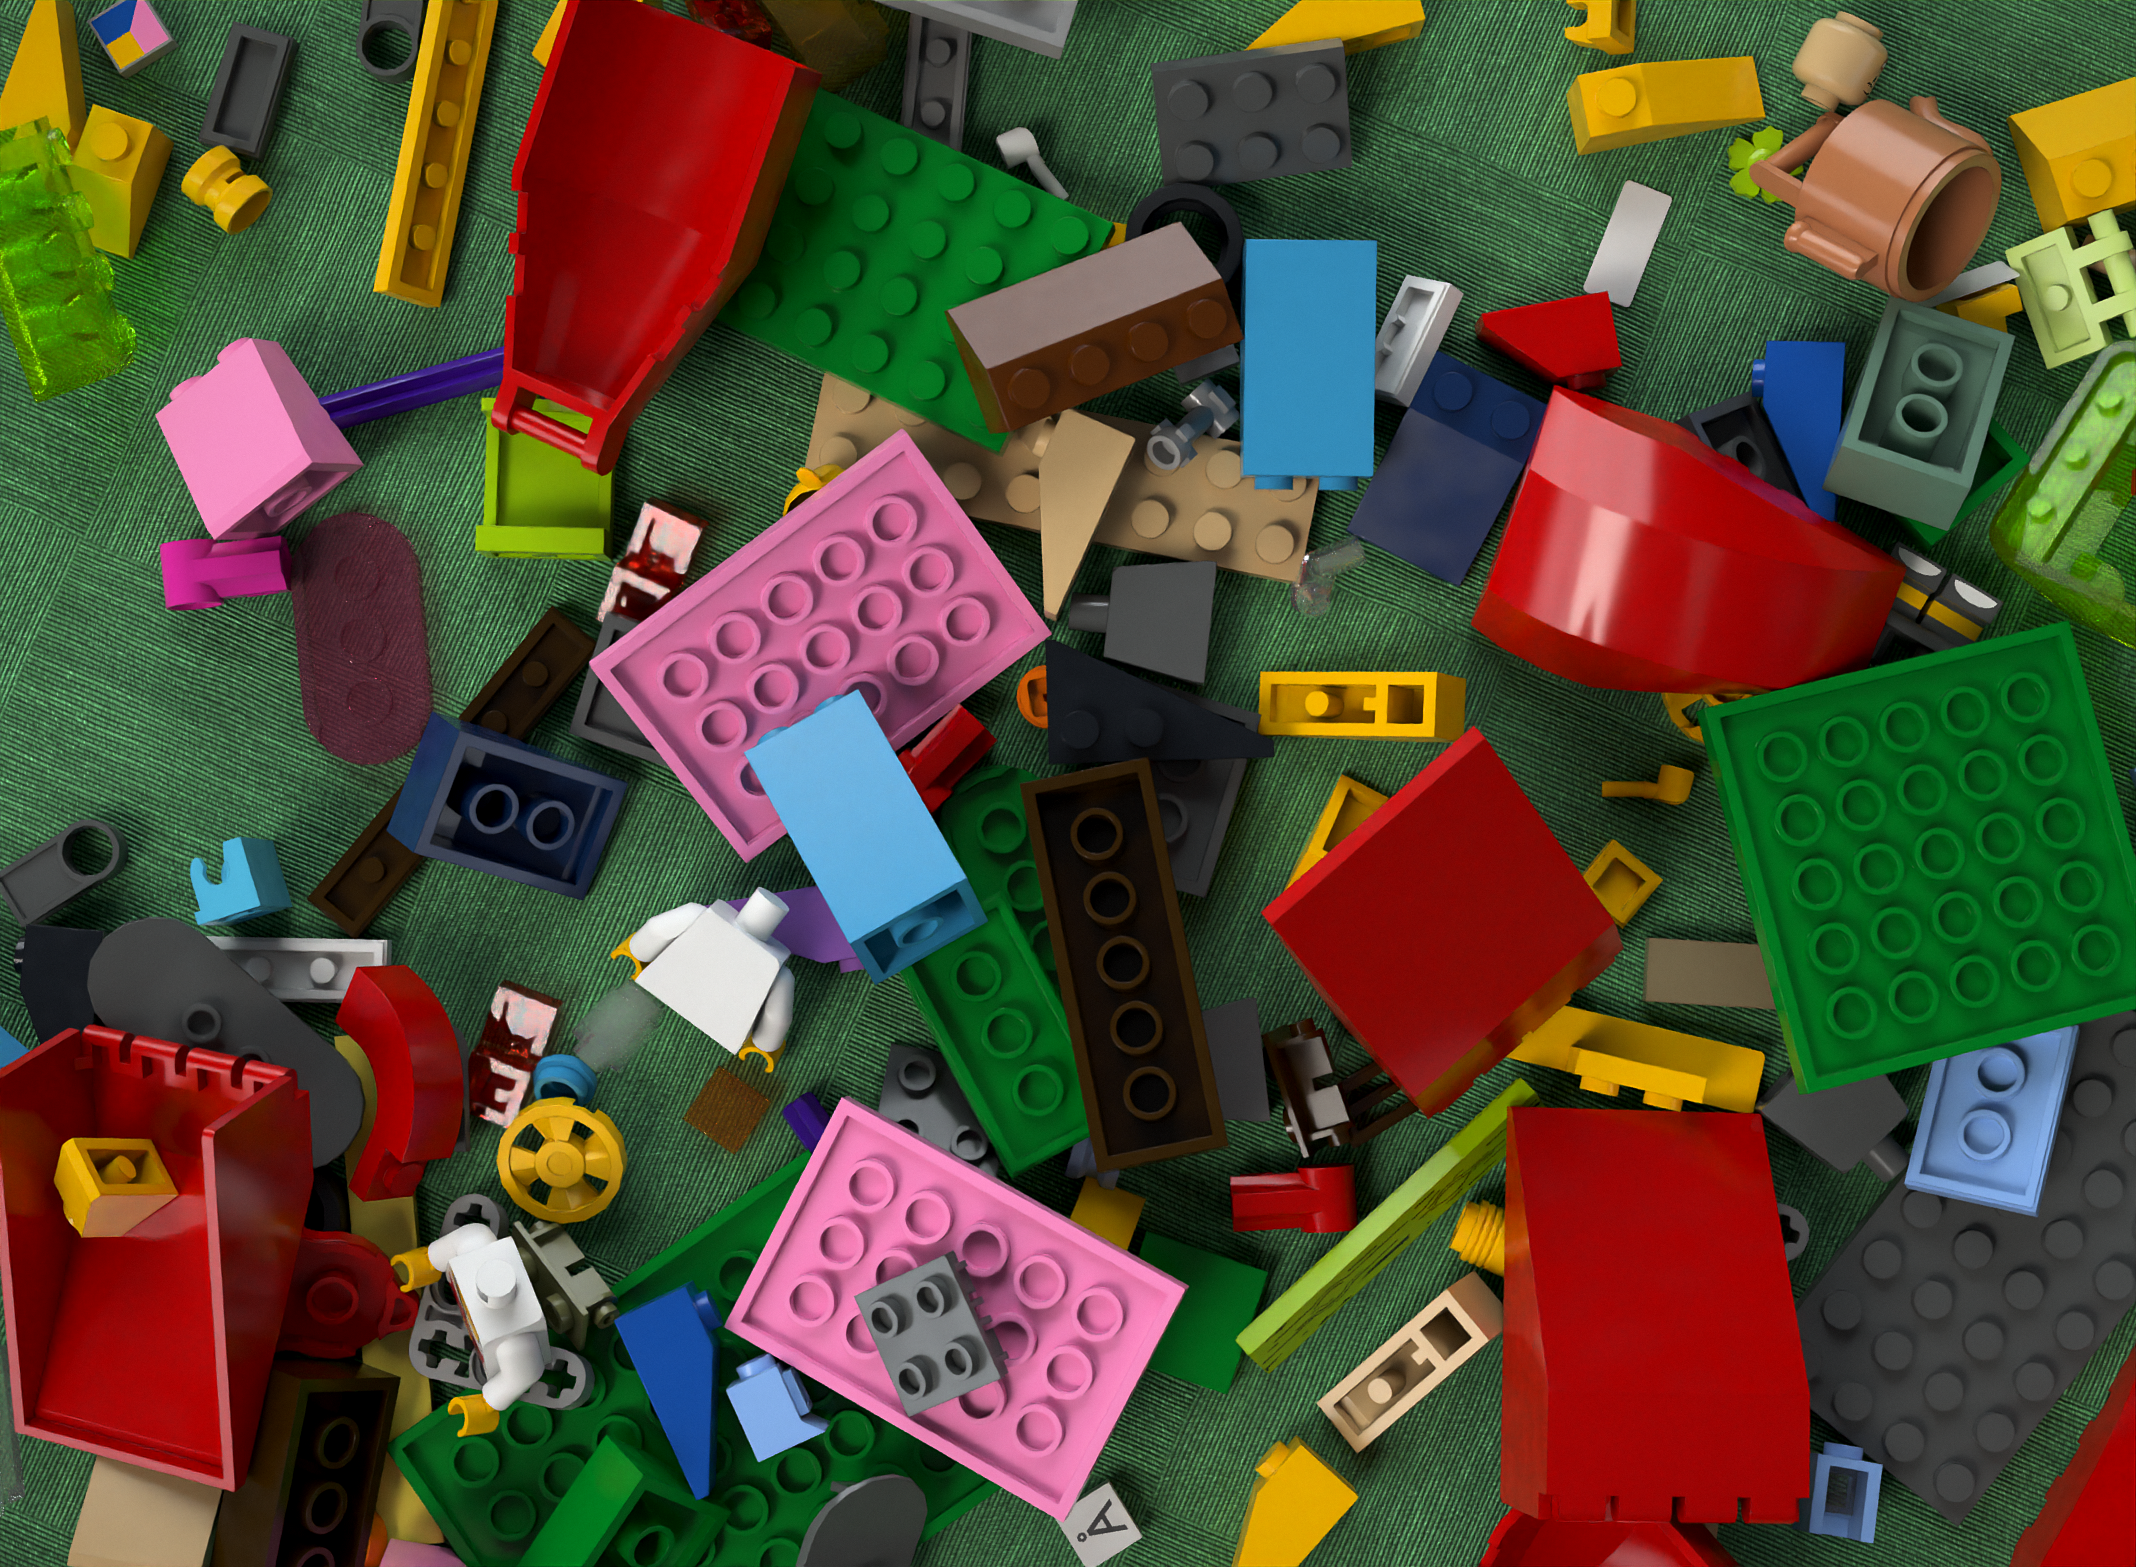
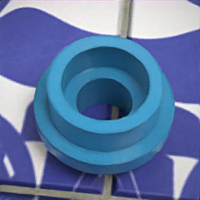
[533,1054,597,1107]

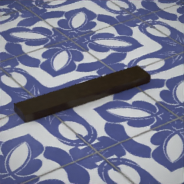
[307,606,597,939]

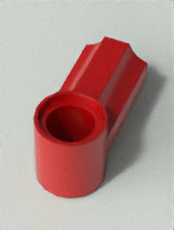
[898,703,998,818]
[1229,1163,1358,1233]

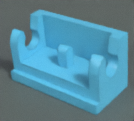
[190,837,293,926]

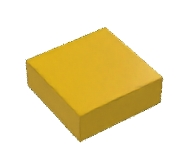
[1581,839,1663,929]

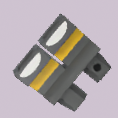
[1869,541,2004,665]

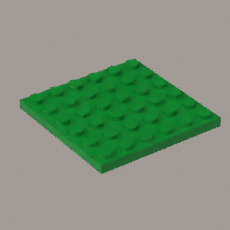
[1696,620,2136,1095]

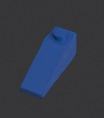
[1752,341,1847,522]
[614,1280,723,1501]

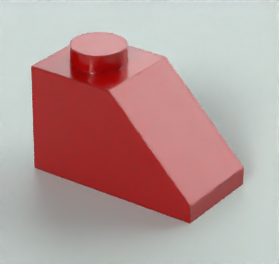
[1474,291,1622,393]

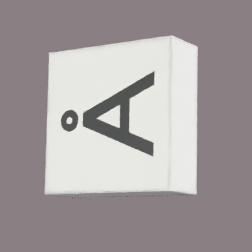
[1055,1479,1143,1567]

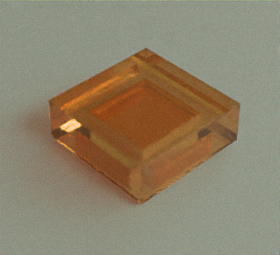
[682,1065,773,1155]

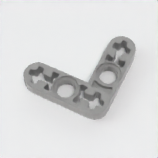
[408,1194,595,1410]

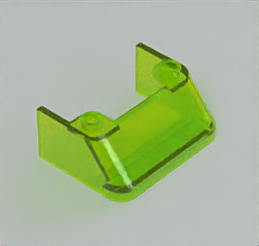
[1989,340,2136,650]

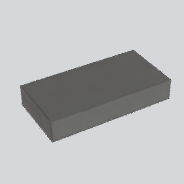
[197,21,299,163]

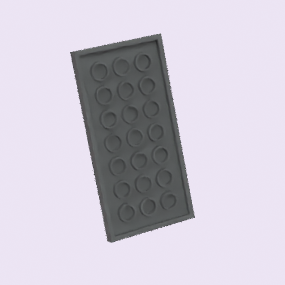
[1795,1010,2136,1527]

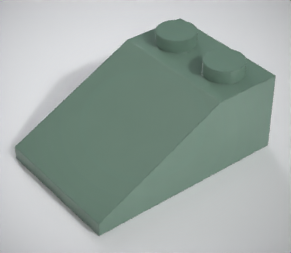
[1822,295,2015,531]

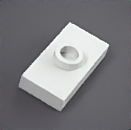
[1375,275,1464,407]

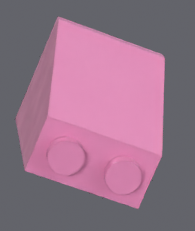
[155,337,364,540]

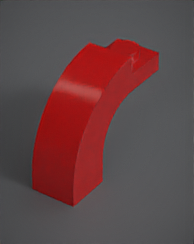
[334,965,464,1202]

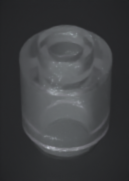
[572,978,667,1074]

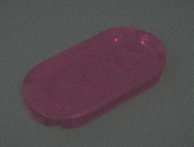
[290,512,434,766]

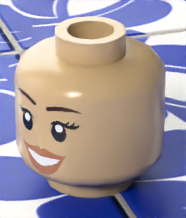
[1792,11,1889,112]

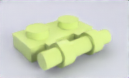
[2005,209,2136,370]

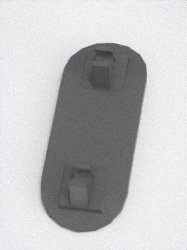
[87,916,366,1169]
[795,1474,928,1567]

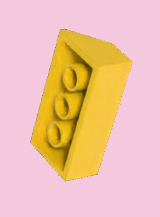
[2006,77,2136,234]

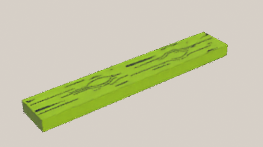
[1235,1077,1545,1374]

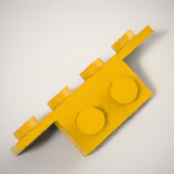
[1506,1005,1765,1113]

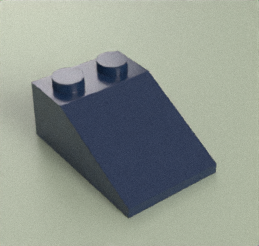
[1345,350,1547,588]
[387,711,628,901]

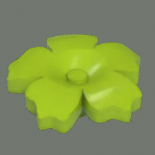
[1727,125,1804,205]

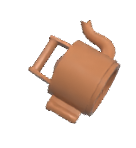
[1749,96,2002,302]

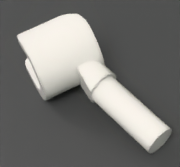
[996,127,1069,200]

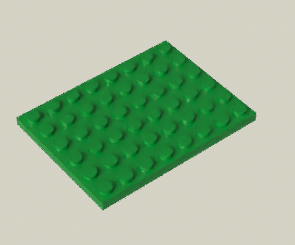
[387,1149,1002,1567]

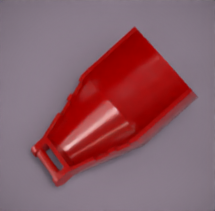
[491,0,823,476]

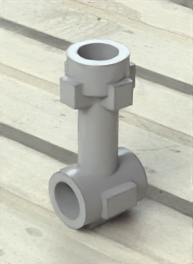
[1147,378,1240,470]

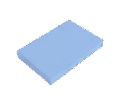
[1904,1025,2080,1217]

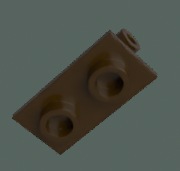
[1261,1017,1356,1158]

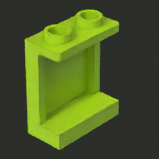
[475,394,616,561]

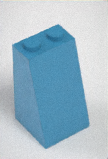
[1240,239,1377,491]
[744,689,988,985]

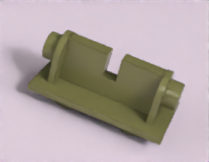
[512,1219,620,1352]

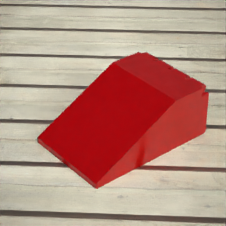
[1261,726,1624,1120]
[0,1024,314,1492]
[1500,1106,1810,1524]

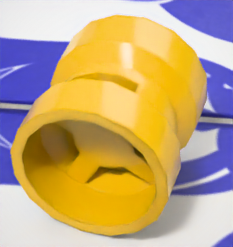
[181,145,273,235]

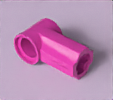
[159,536,294,611]

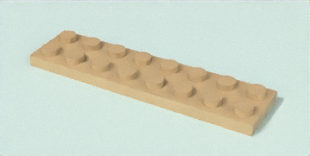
[805,373,1319,585]

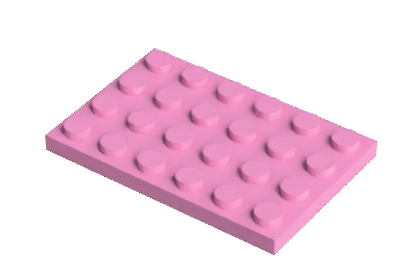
[589,428,1052,863]
[724,1096,1189,1522]

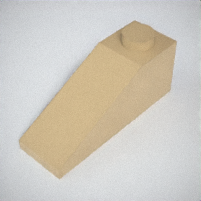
[1032,409,1136,622]
[1317,1270,1503,1454]

